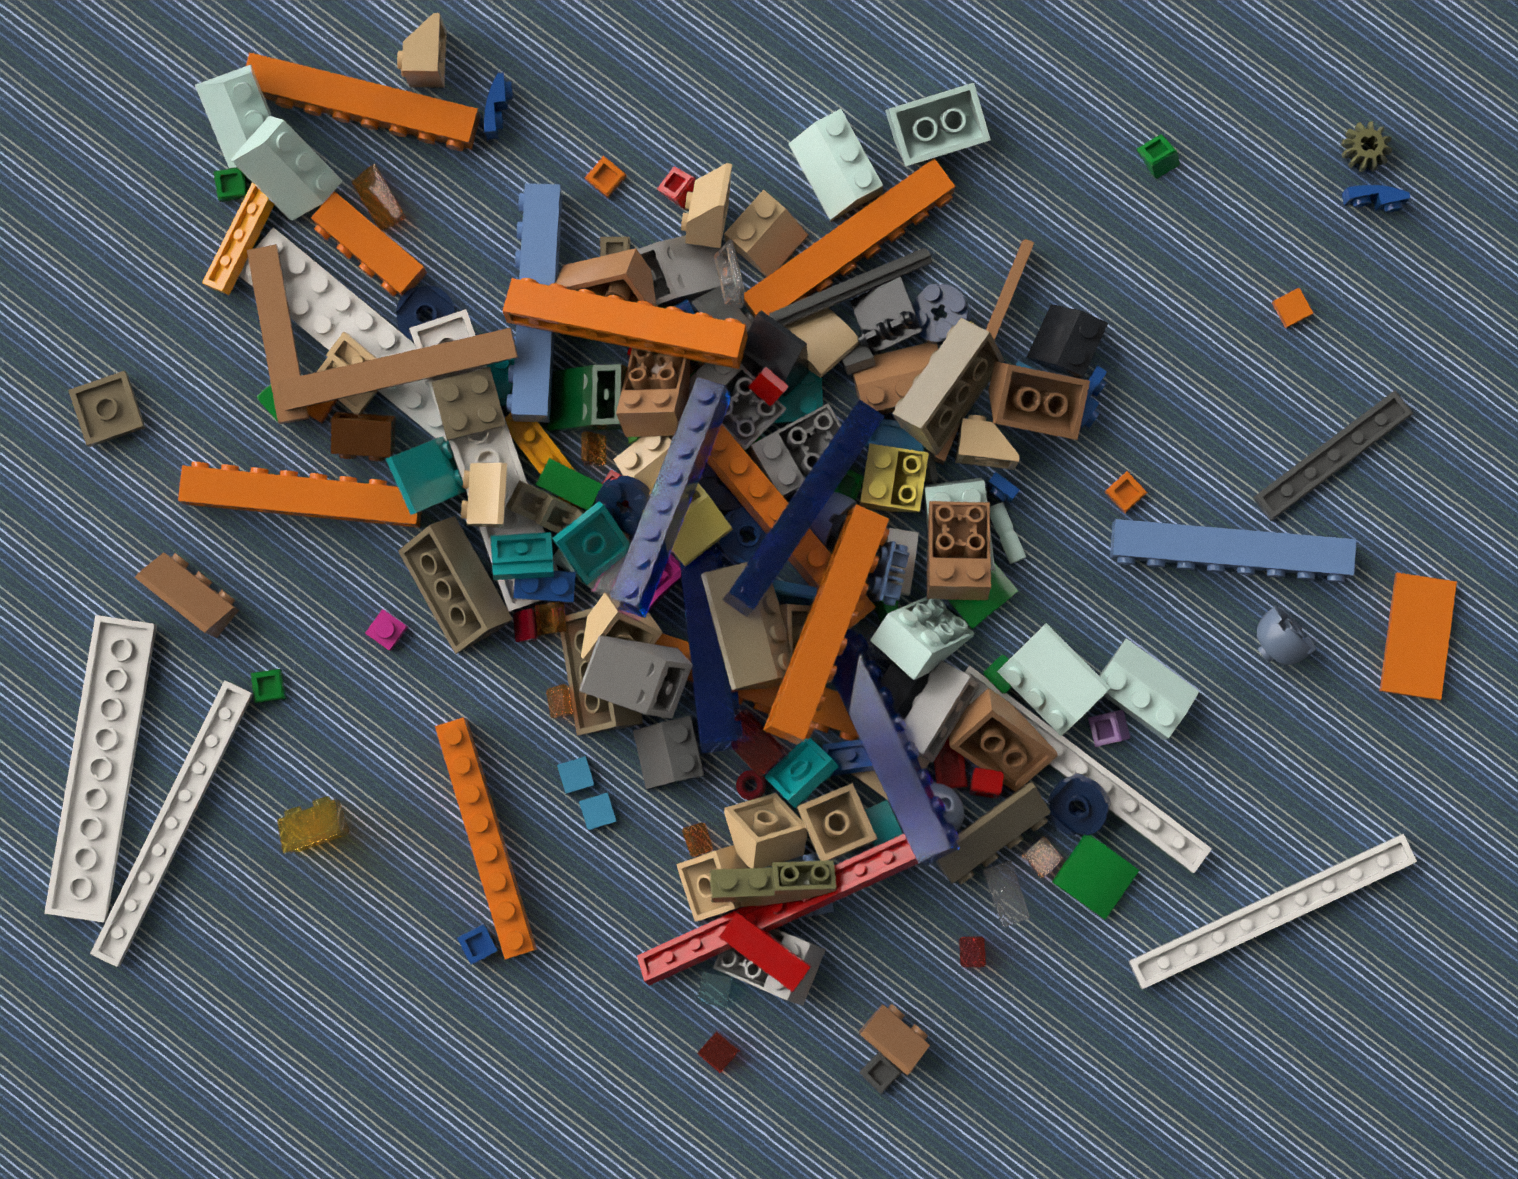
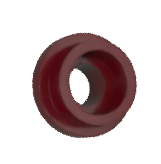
[736,770,766,800]

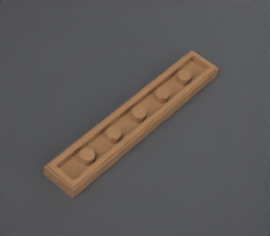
[247,244,309,424]

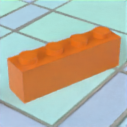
[311,191,427,297]

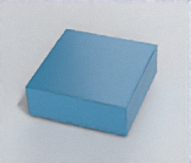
[557,756,595,794]
[579,793,617,830]

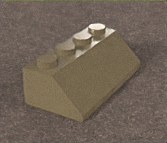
[893,318,1005,455]
[398,516,513,654]
[701,562,792,691]
[558,608,643,736]
[930,782,1051,885]

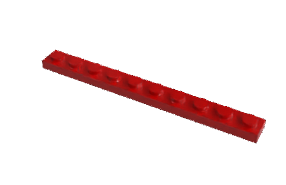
[637,831,923,986]

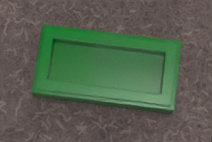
[536,458,603,511]

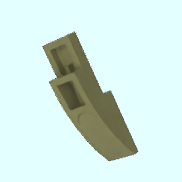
[709,860,836,907]

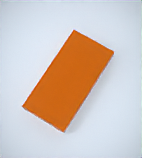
[1379,572,1457,701]

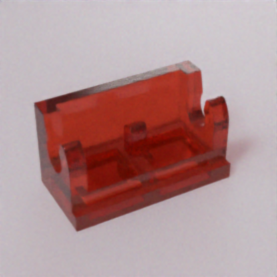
[719,708,788,777]

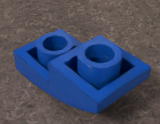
[484,72,513,140]
[1341,185,1411,213]
[1079,365,1107,432]

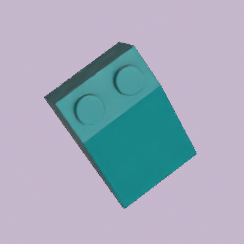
[386,436,466,515]

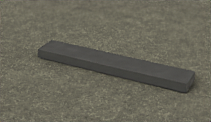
[1253,390,1413,521]

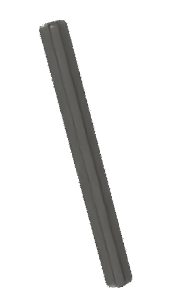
[769,248,932,326]

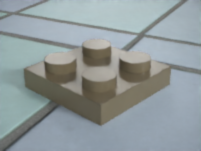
[431,367,506,441]
[68,371,146,447]

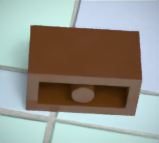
[331,412,396,461]

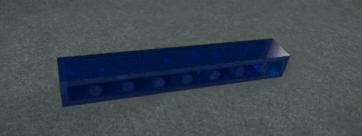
[609,377,731,618]
[722,399,885,617]
[680,544,743,753]
[833,629,960,865]

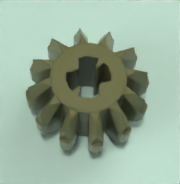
[1341,121,1392,173]

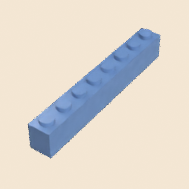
[507,183,563,423]
[1110,519,1356,583]

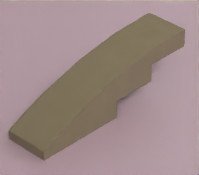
[506,480,630,539]

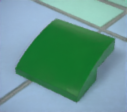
[948,562,1018,629]
[1052,835,1139,920]

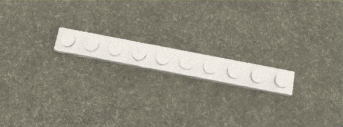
[964,666,1212,873]
[90,680,253,967]
[1128,834,1417,989]

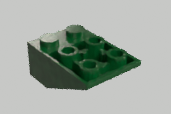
[547,364,627,431]

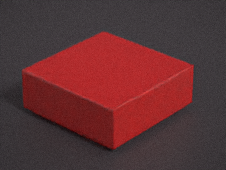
[748,367,789,407]

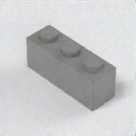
[894,660,980,763]

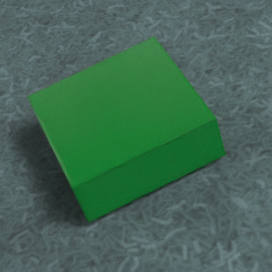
[213,167,248,202]
[251,669,286,703]

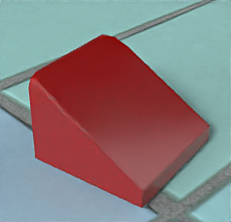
[657,166,696,210]
[969,768,1004,799]

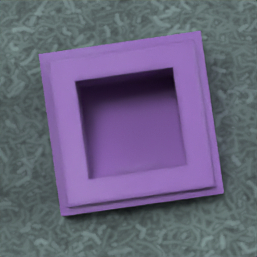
[1088,710,1130,747]

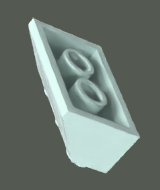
[195,65,272,168]
[885,83,991,166]
[789,109,883,221]
[231,116,343,221]
[997,623,1111,736]
[1099,638,1199,740]

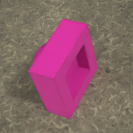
[365,609,408,651]

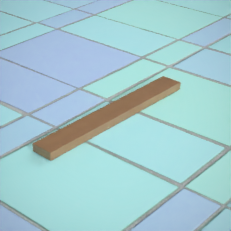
[934,239,1035,465]
[278,328,518,411]

